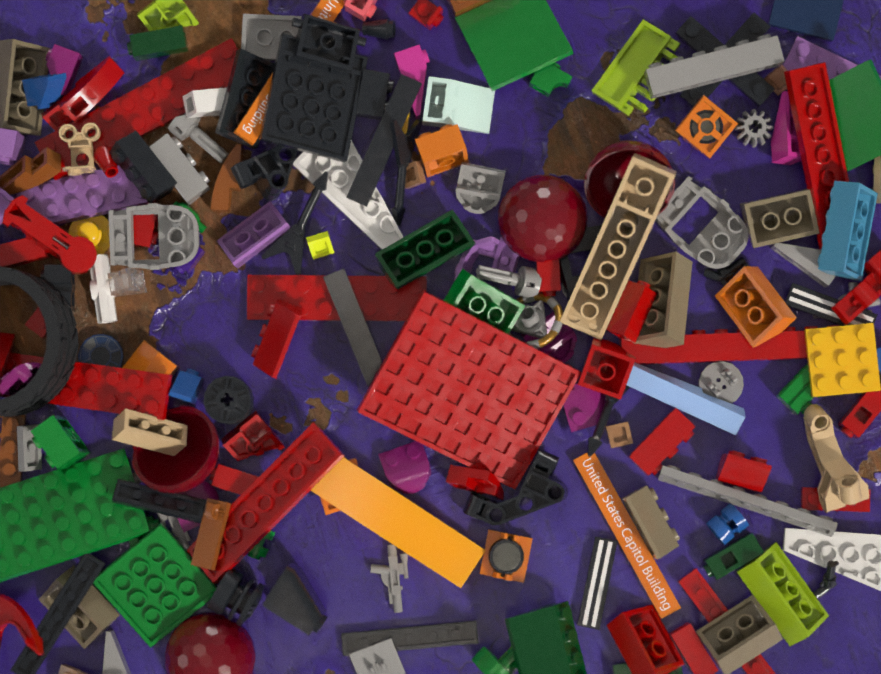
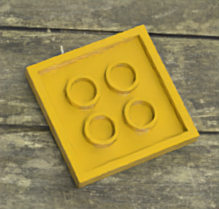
[804,323,881,397]

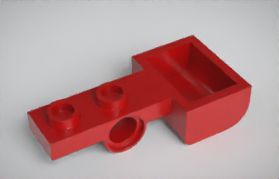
[831,249,881,325]

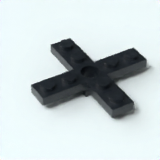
[675,12,775,108]

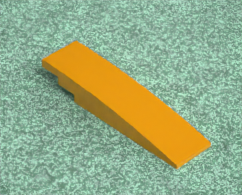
[311,457,486,588]

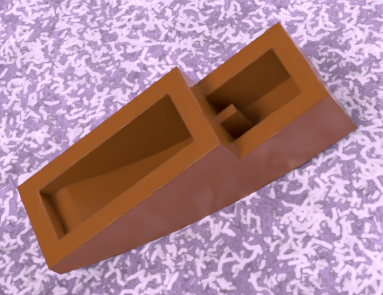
[210,144,244,213]
[0,147,61,195]

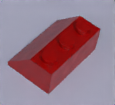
[251,299,304,379]
[606,604,685,674]

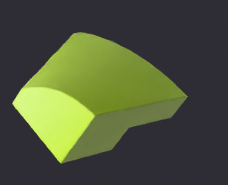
[137,0,199,31]

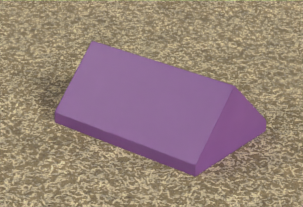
[217,201,290,269]

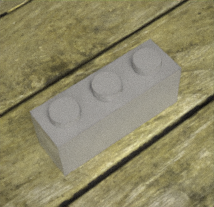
[150,133,210,205]

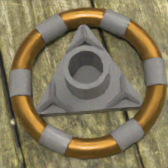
[509,293,563,349]

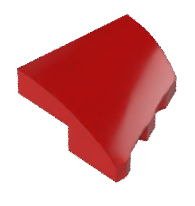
[221,411,285,461]
[446,465,504,500]

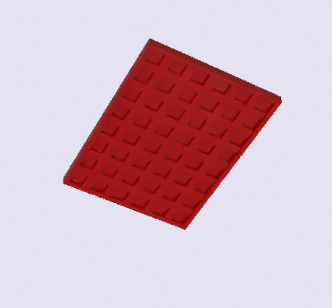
[357,290,581,489]

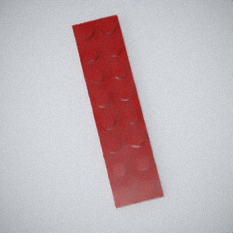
[784,62,849,249]
[247,275,427,321]
[0,353,172,420]
[186,422,345,584]

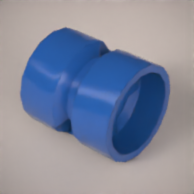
[706,503,749,546]

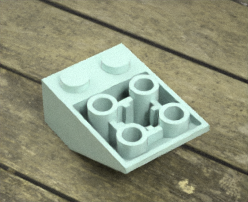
[423,76,495,134]

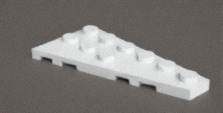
[293,140,403,249]
[783,528,881,591]

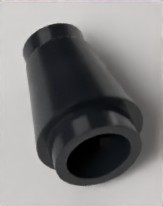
[362,18,396,40]

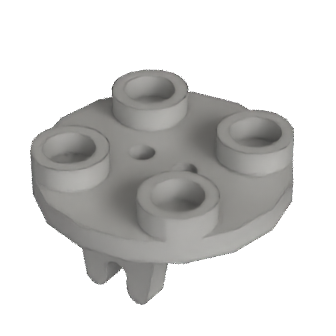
[698,361,744,403]

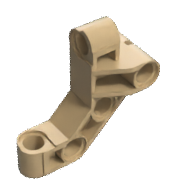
[803,404,869,513]

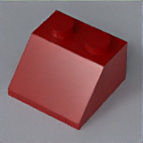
[578,337,636,400]

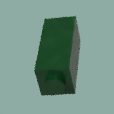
[127,25,189,61]
[702,532,764,580]

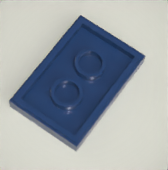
[768,0,844,42]

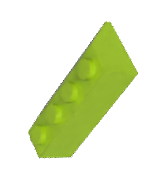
[737,542,829,646]

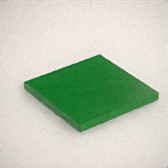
[455,0,573,91]
[829,59,881,172]
[94,522,218,648]

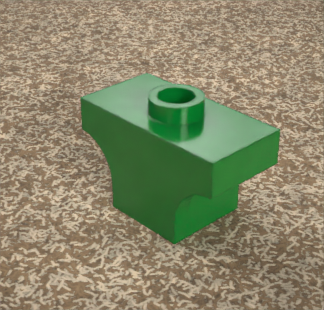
[529,62,572,97]

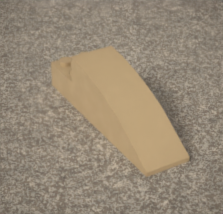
[560,153,677,340]

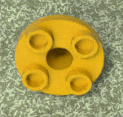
[68,215,110,255]

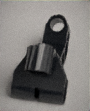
[230,144,298,201]
[463,449,568,526]

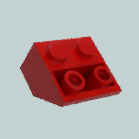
[715,450,772,492]

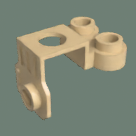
[59,123,101,176]

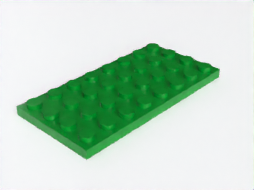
[0,448,150,582]

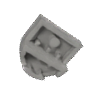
[456,162,506,214]

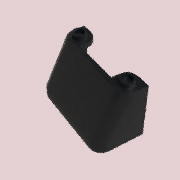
[262,562,328,635]

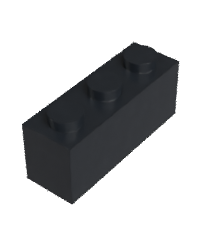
[109,131,177,203]

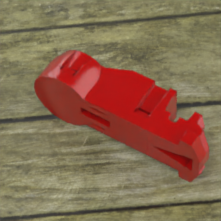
[2,195,97,274]

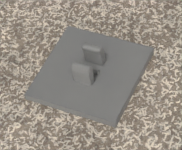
[349,638,406,674]

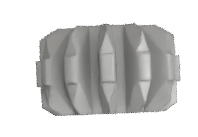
[734,109,773,148]

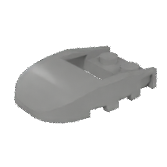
[655,176,749,269]
[109,203,199,270]

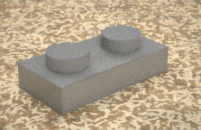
[17,424,42,472]

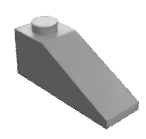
[770,243,835,287]
[102,630,131,674]

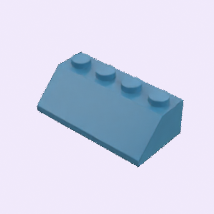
[818,181,878,281]

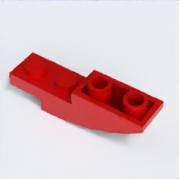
[42,56,124,131]

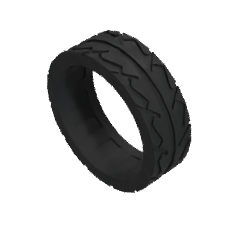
[0,267,79,417]

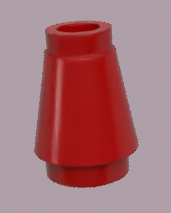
[93,145,118,178]

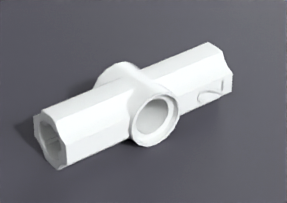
[90,254,118,324]

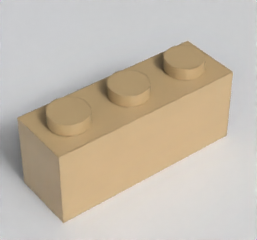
[112,409,188,456]

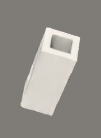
[183,88,227,118]

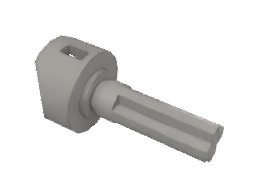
[168,112,229,163]
[476,265,542,298]

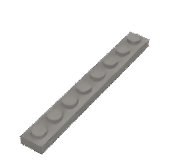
[658,465,838,537]

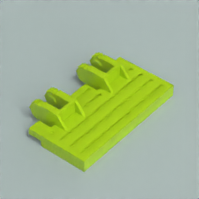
[592,19,680,116]

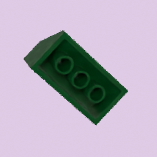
[375,209,476,290]

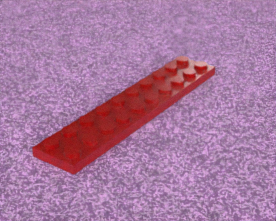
[35,38,238,180]

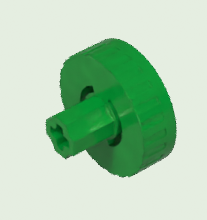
[471,646,517,674]

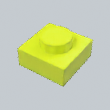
[306,231,334,260]

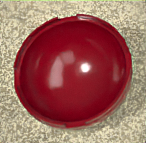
[584,140,675,218]
[498,175,588,262]
[132,405,219,493]
[165,612,255,674]

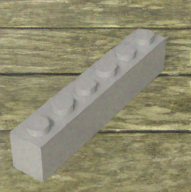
[644,34,785,99]

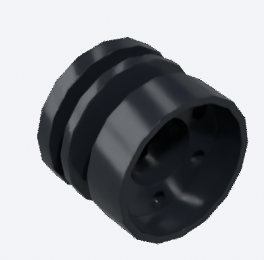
[203,376,255,424]
[207,568,265,627]

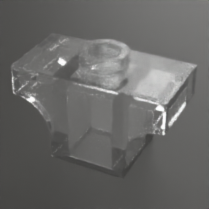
[107,268,147,297]

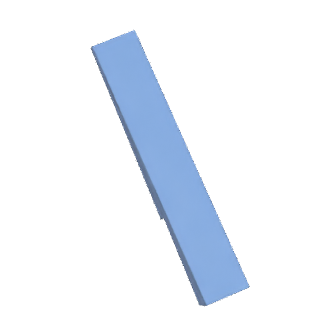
[626,363,745,435]

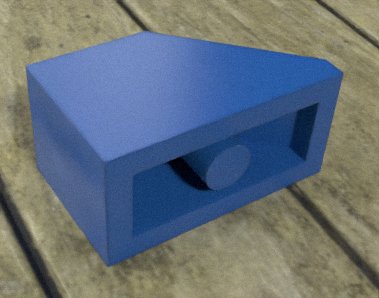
[22,73,67,109]
[169,368,204,404]

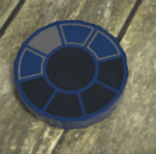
[78,334,124,368]

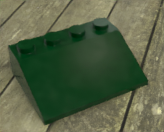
[505,601,587,674]

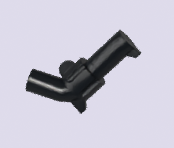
[703,257,749,287]
[813,561,839,599]

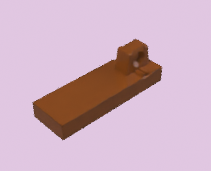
[191,498,231,571]

